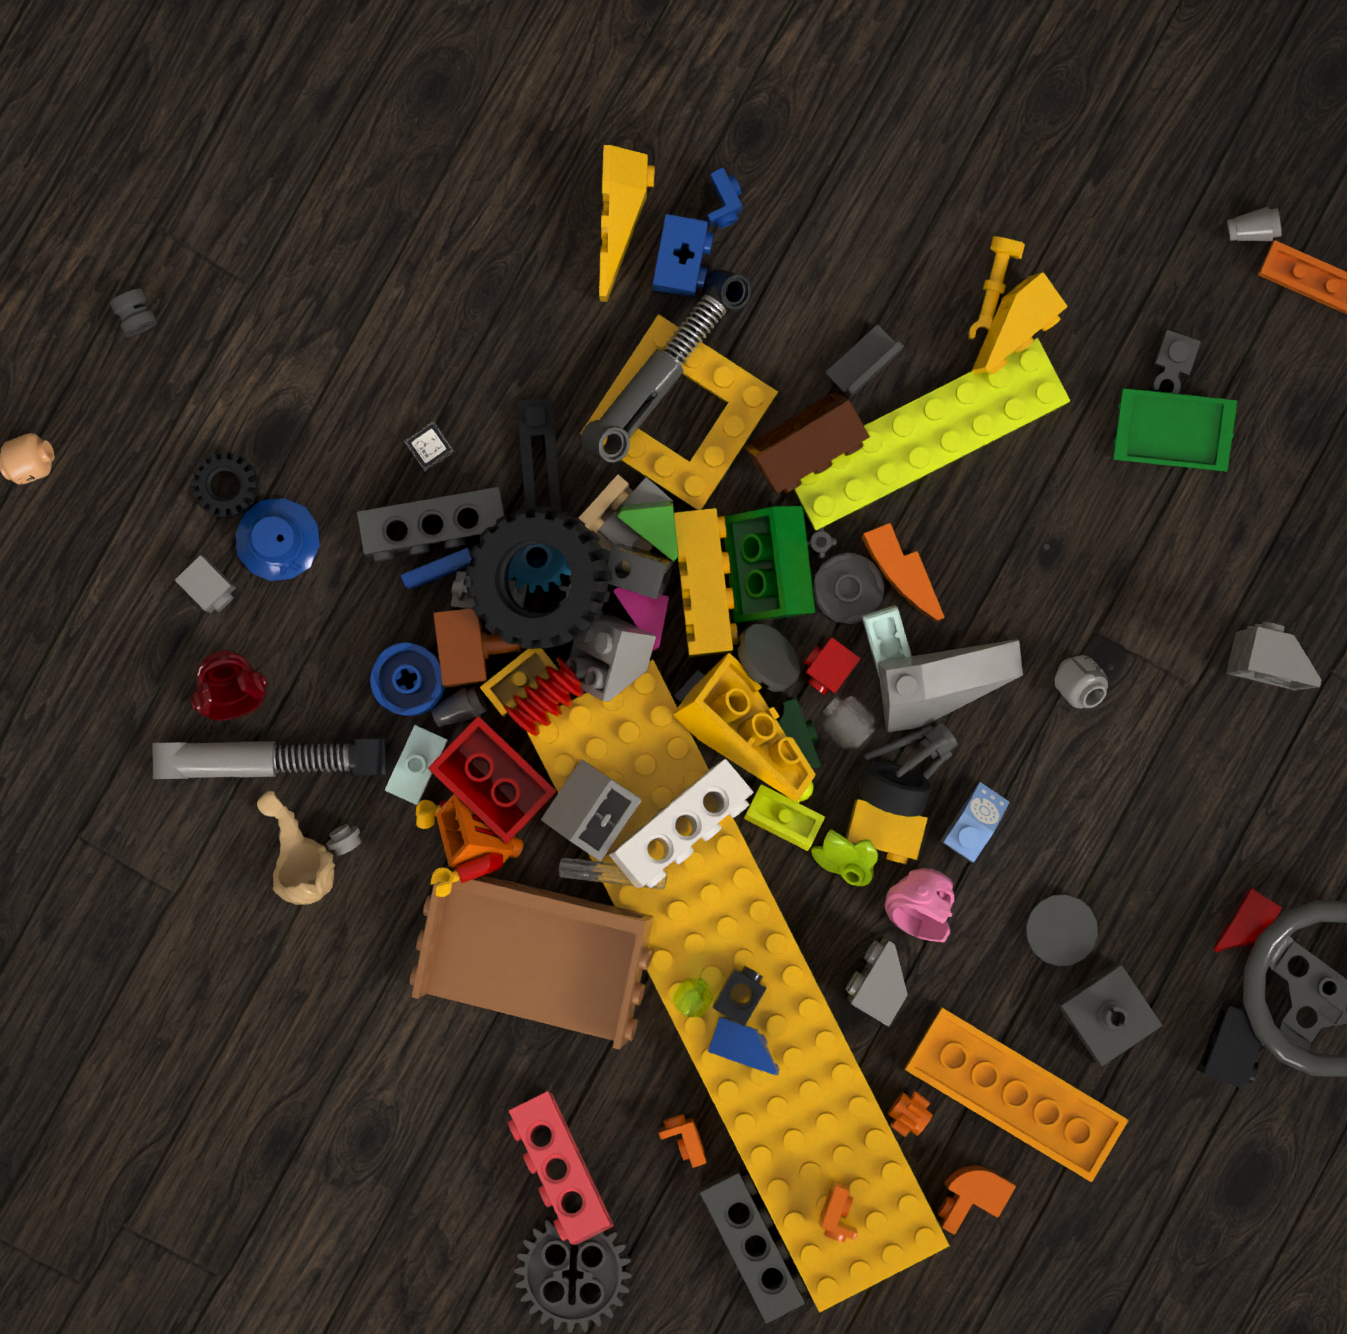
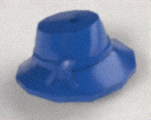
[235,498,320,581]

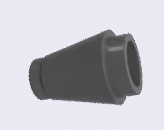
[431,685,487,727]

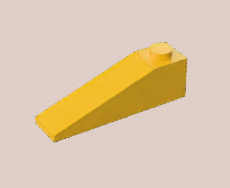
[599,145,655,302]
[673,653,816,802]

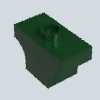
[778,698,821,769]

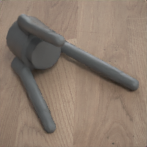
[865,723,958,780]

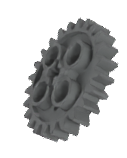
[514,1212,632,1333]

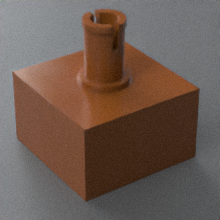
[434,608,521,688]

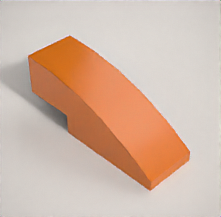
[861,523,945,622]

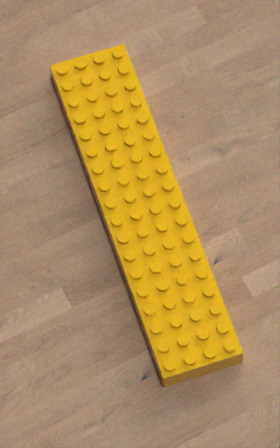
[527,660,949,1313]

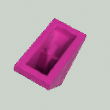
[613,587,669,652]

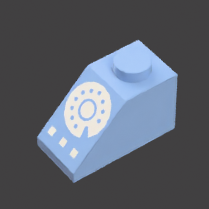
[940,782,1010,863]

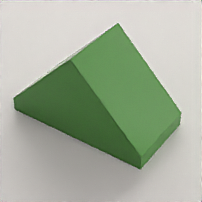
[617,500,678,562]

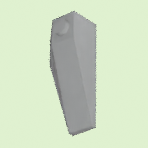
[878,639,1023,733]

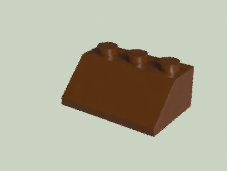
[743,391,870,493]

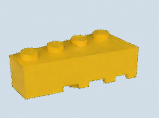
[674,508,738,658]

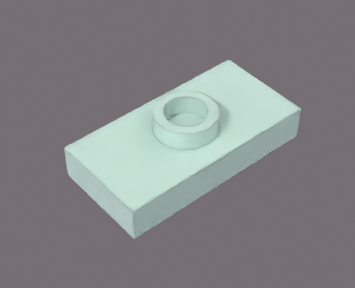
[862,605,911,679]
[385,725,448,805]

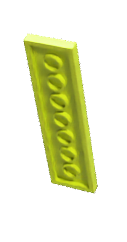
[794,338,1070,531]

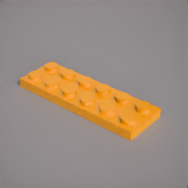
[904,1007,1129,1182]

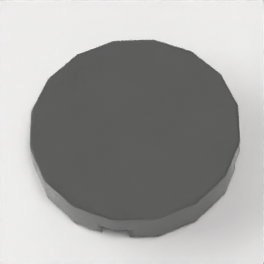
[813,552,885,624]
[737,624,800,692]
[1025,894,1098,966]

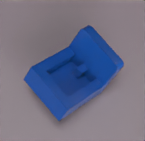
[707,168,742,229]

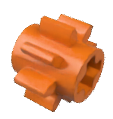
[887,1091,933,1137]

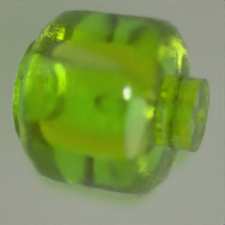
[673,978,713,1018]

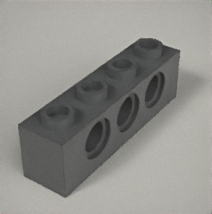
[357,487,505,562]
[700,1168,807,1324]

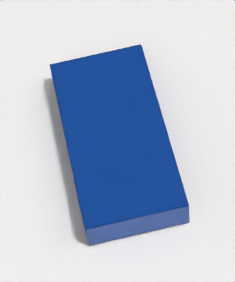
[401,548,473,590]

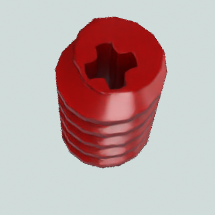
[503,657,584,736]

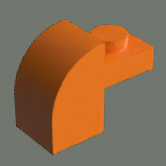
[938,1165,1016,1235]

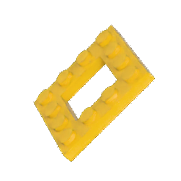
[580,314,778,510]

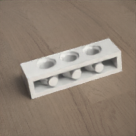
[609,759,754,889]

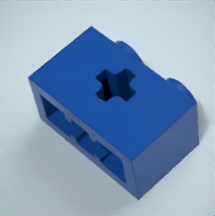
[653,214,714,298]

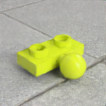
[744,781,825,851]

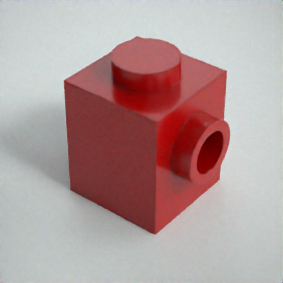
[804,637,861,695]

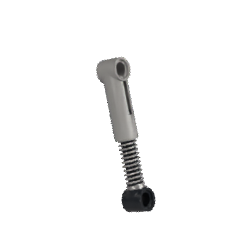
[152,739,387,779]

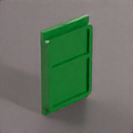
[1113,388,1237,472]

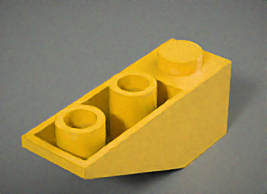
[972,272,1068,375]

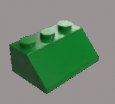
[724,506,815,623]

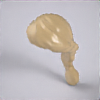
[257,791,335,905]

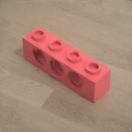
[508,1091,614,1245]

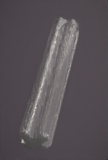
[559,858,667,890]

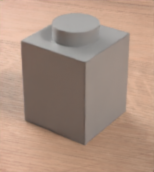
[175,555,236,613]

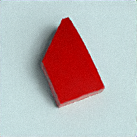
[1213,888,1282,952]

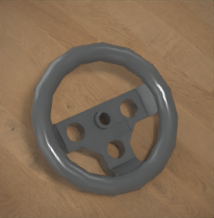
[1243,900,1347,1077]

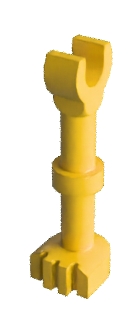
[968,236,1025,340]

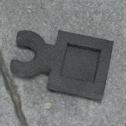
[1151,330,1201,393]

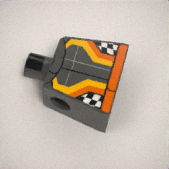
[602,544,675,599]

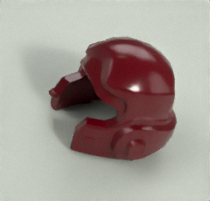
[191,650,268,721]

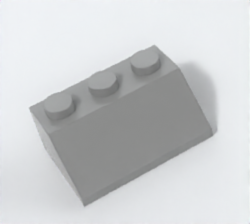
[1226,622,1322,691]

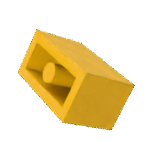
[480,648,558,717]
[845,799,928,865]

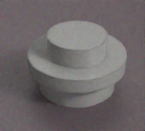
[326,824,362,856]

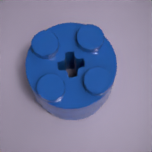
[370,643,446,716]

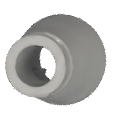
[1227,206,1281,242]

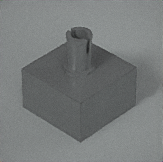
[1056,962,1163,1066]

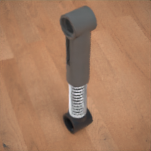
[581,269,752,463]

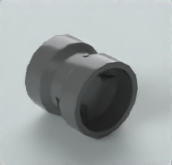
[109,289,158,337]

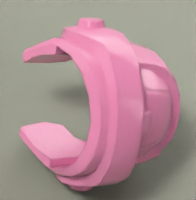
[885,868,954,942]

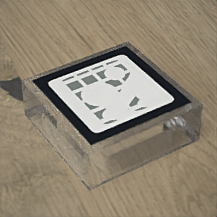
[404,421,455,472]

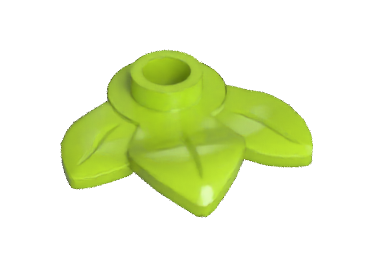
[811,829,878,886]

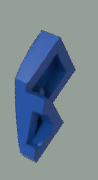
[708,1017,780,1075]

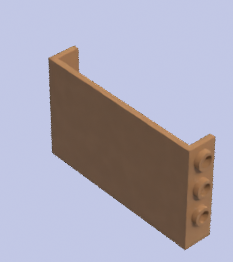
[410,866,654,1050]

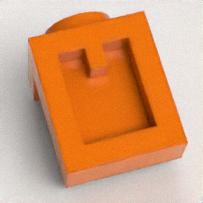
[658,1114,707,1168]
[818,1180,858,1242]

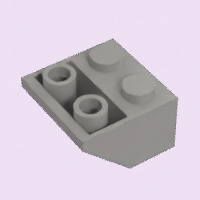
[566,614,656,702]
[541,759,642,861]
[845,937,908,1027]

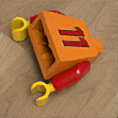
[416,794,523,897]

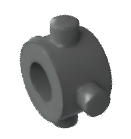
[807,527,836,558]

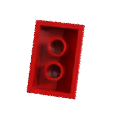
[427,716,557,844]

